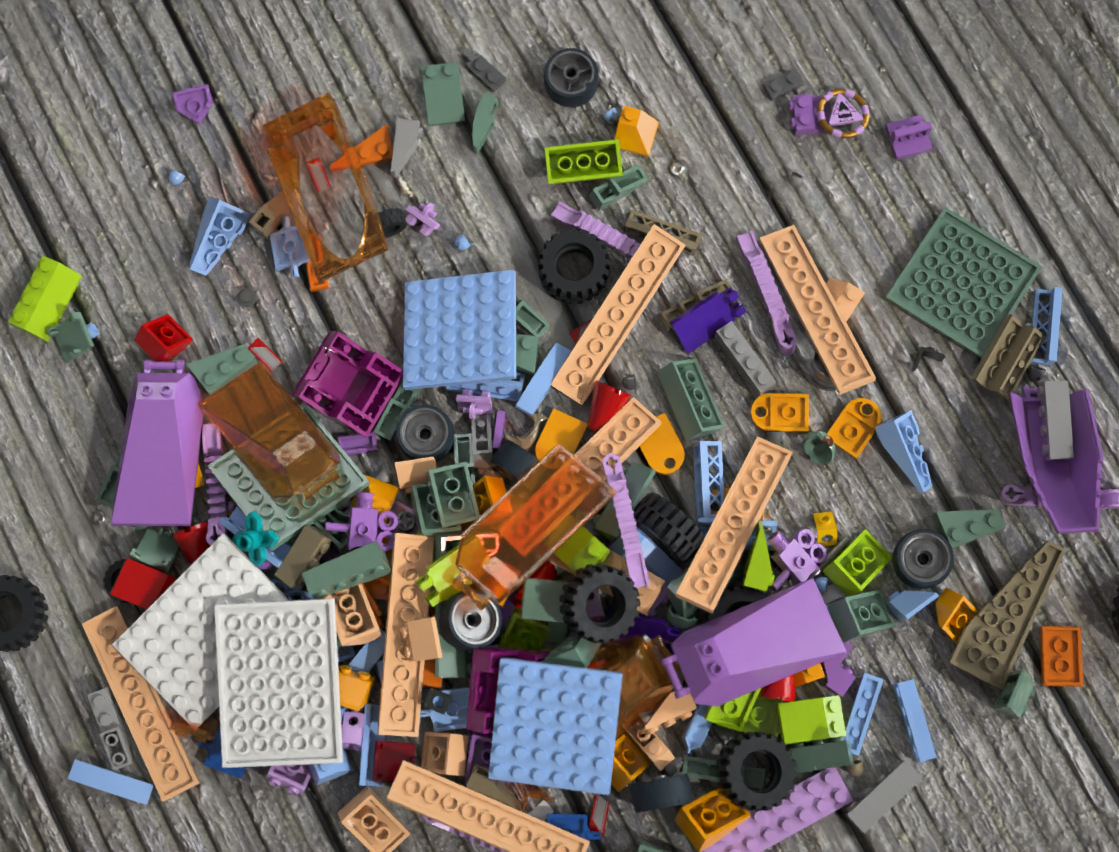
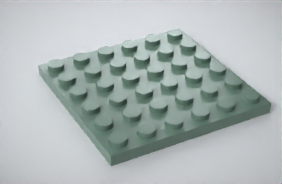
[885,207,1042,359]
[207,403,370,551]

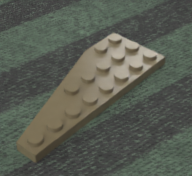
[947,540,1066,690]

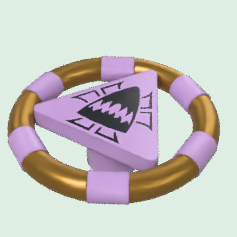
[816,88,870,139]

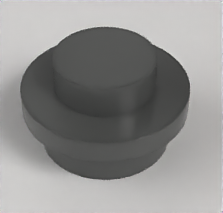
[237,288,256,307]

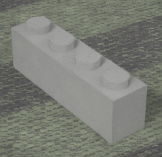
[715,321,776,397]
[1037,380,1074,461]
[844,760,922,833]

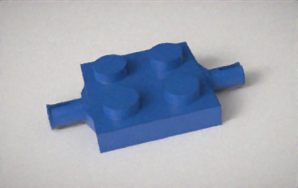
[197,727,262,779]
[547,814,601,852]

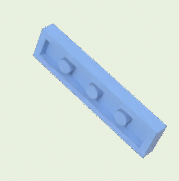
[843,673,883,756]

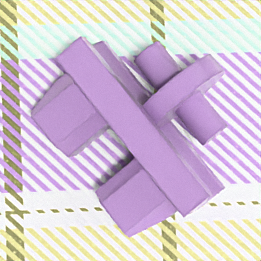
[405,203,441,236]
[456,389,493,419]

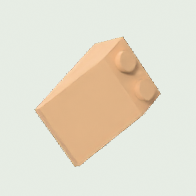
[338,785,411,852]

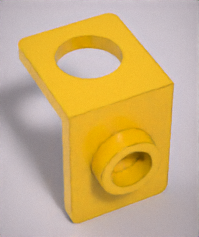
[813,511,837,547]

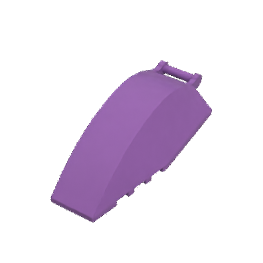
[1009,386,1103,534]

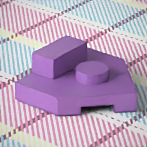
[172,84,213,125]

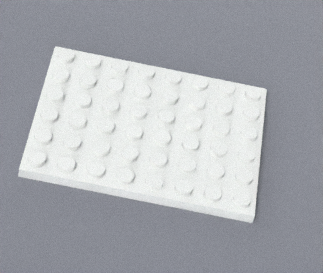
[112,534,290,730]
[214,599,343,768]

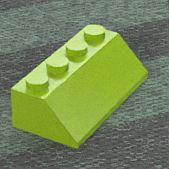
[544,139,623,185]
[8,255,82,342]

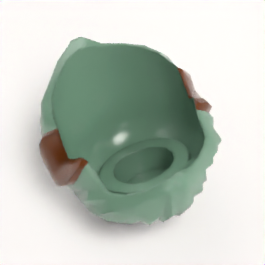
[803,431,836,465]

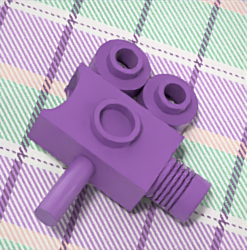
[325,492,398,551]
[767,529,827,591]

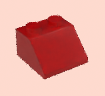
[134,314,193,362]

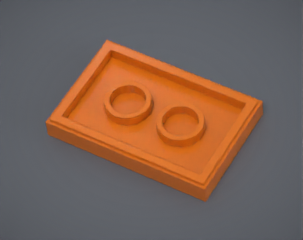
[1039,626,1083,687]

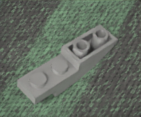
[87,687,133,771]

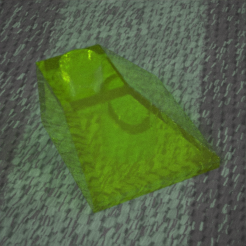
[498,606,551,650]

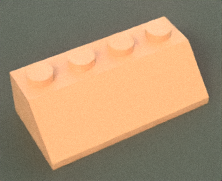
[324,584,382,646]

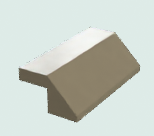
[971,314,1045,401]

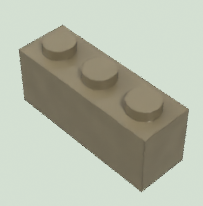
[274,525,332,590]

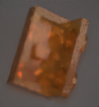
[170,715,219,743]

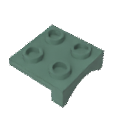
[46,312,94,363]
[130,528,180,573]

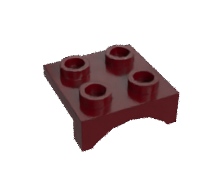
[372,740,416,783]

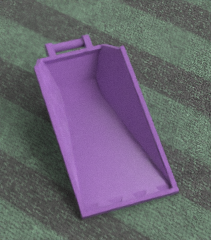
[111,360,205,526]
[660,578,847,706]

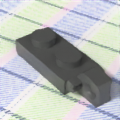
[462,48,507,93]

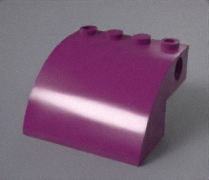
[291,330,403,438]
[466,648,551,734]

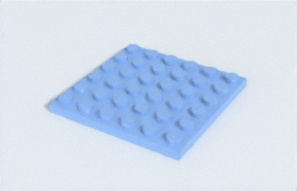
[403,270,516,390]
[488,657,623,795]

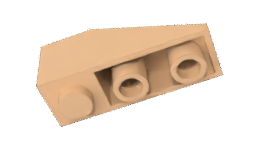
[639,687,697,735]
[619,709,675,772]

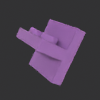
[885,115,933,160]

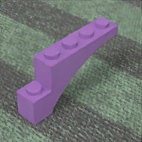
[821,637,856,698]

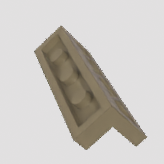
[624,210,702,256]

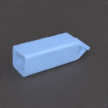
[682,704,713,754]

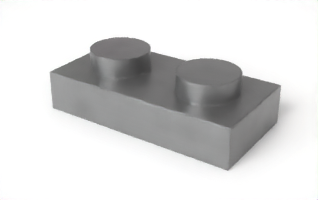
[763,67,805,101]

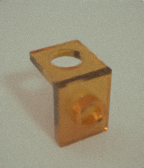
[522,789,553,813]

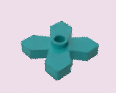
[232,511,279,567]

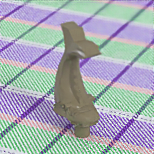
[503,413,549,451]

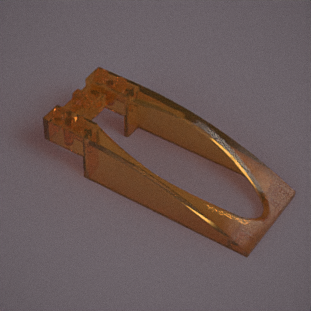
[263,93,388,282]

